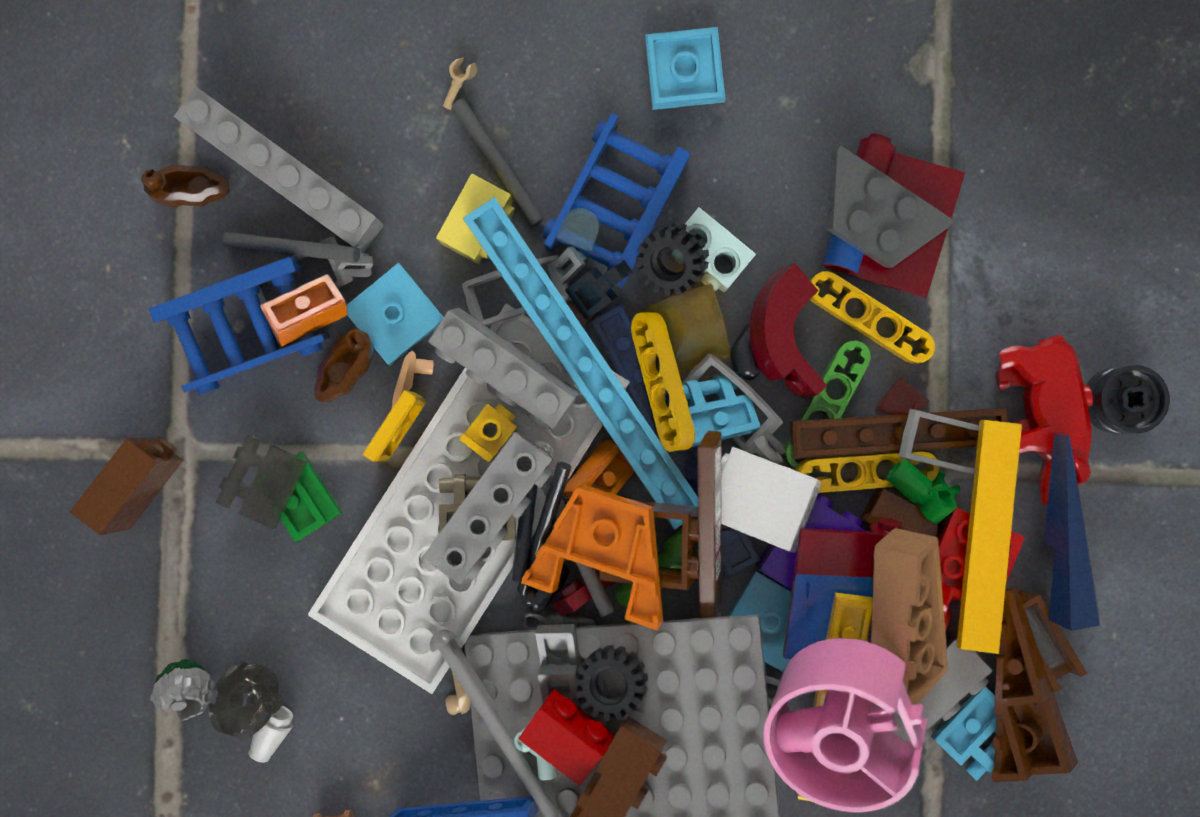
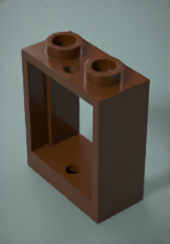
[600,501,700,590]

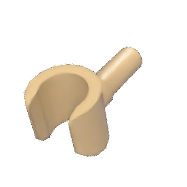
[443,57,477,110]

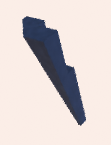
[1044,433,1100,631]

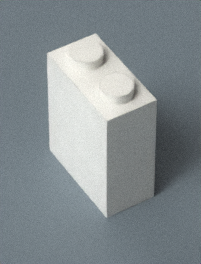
[721,447,822,552]

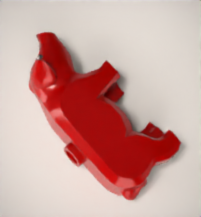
[995,335,1093,506]

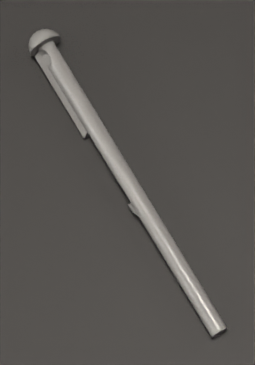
[430,630,562,817]

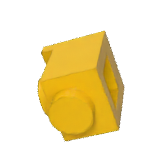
[459,403,519,463]

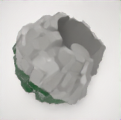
[150,659,214,722]

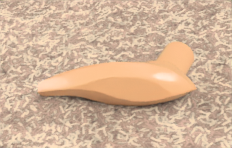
[392,351,434,408]

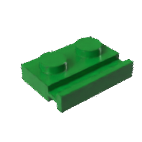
[255,451,343,543]

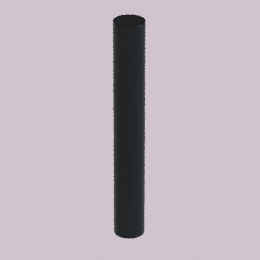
[511,484,538,582]

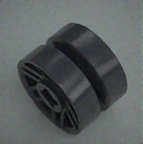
[1087,365,1170,433]

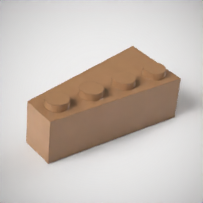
[871,528,948,705]

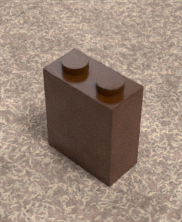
[70,437,184,535]

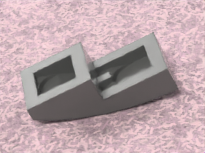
[535,624,581,706]

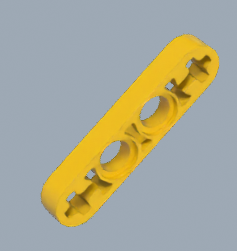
[810,271,935,364]
[631,312,695,452]
[795,450,939,493]

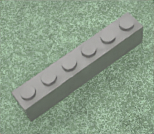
[173,87,384,253]

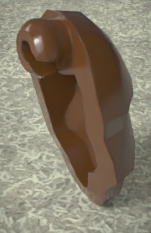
[141,165,230,208]
[314,329,374,403]

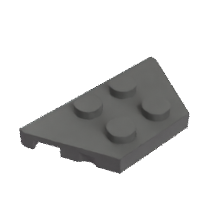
[827,145,954,268]

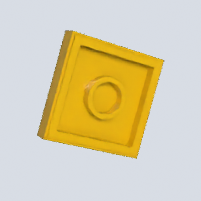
[362,390,427,462]

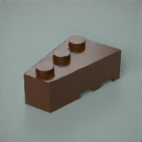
[570,716,668,817]

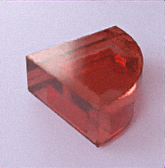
[875,378,929,415]

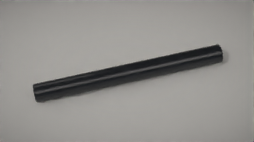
[517,462,572,595]

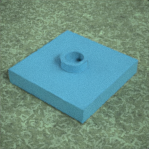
[645,27,725,110]
[346,263,444,366]
[728,570,791,672]

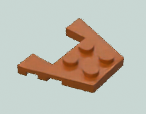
[521,484,663,630]

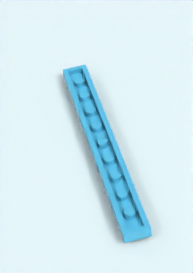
[463,197,698,529]

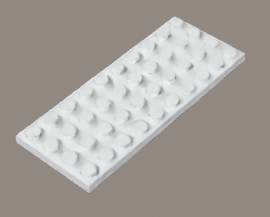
[308,304,630,694]

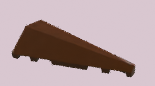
[992,587,1078,782]

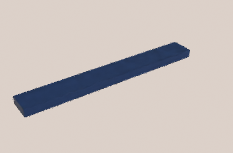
[590,303,761,578]

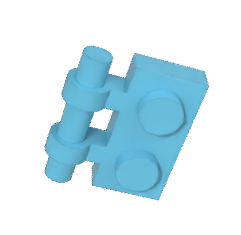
[683,373,761,447]
[930,687,997,781]

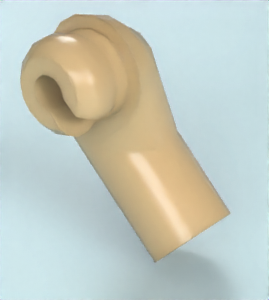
[445,671,471,715]

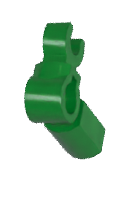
[886,458,961,523]

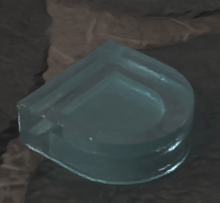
[556,208,599,253]

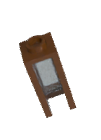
[1019,590,1087,692]

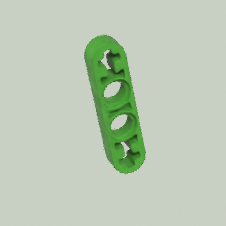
[784,340,871,469]

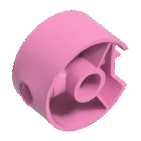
[763,638,927,812]

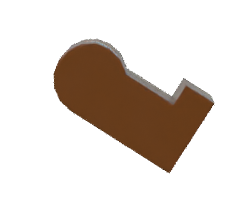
[860,488,938,537]

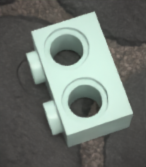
[669,207,756,292]

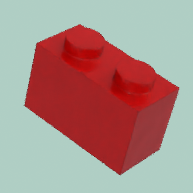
[518,689,615,787]

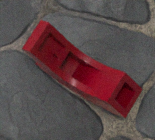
[749,263,827,398]

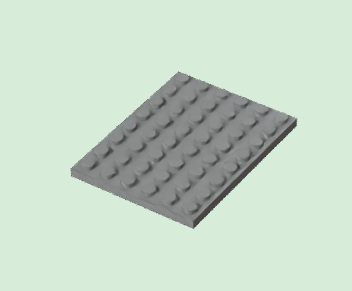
[465,614,780,817]

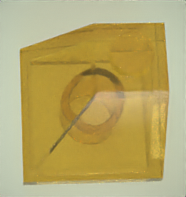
[639,283,731,374]

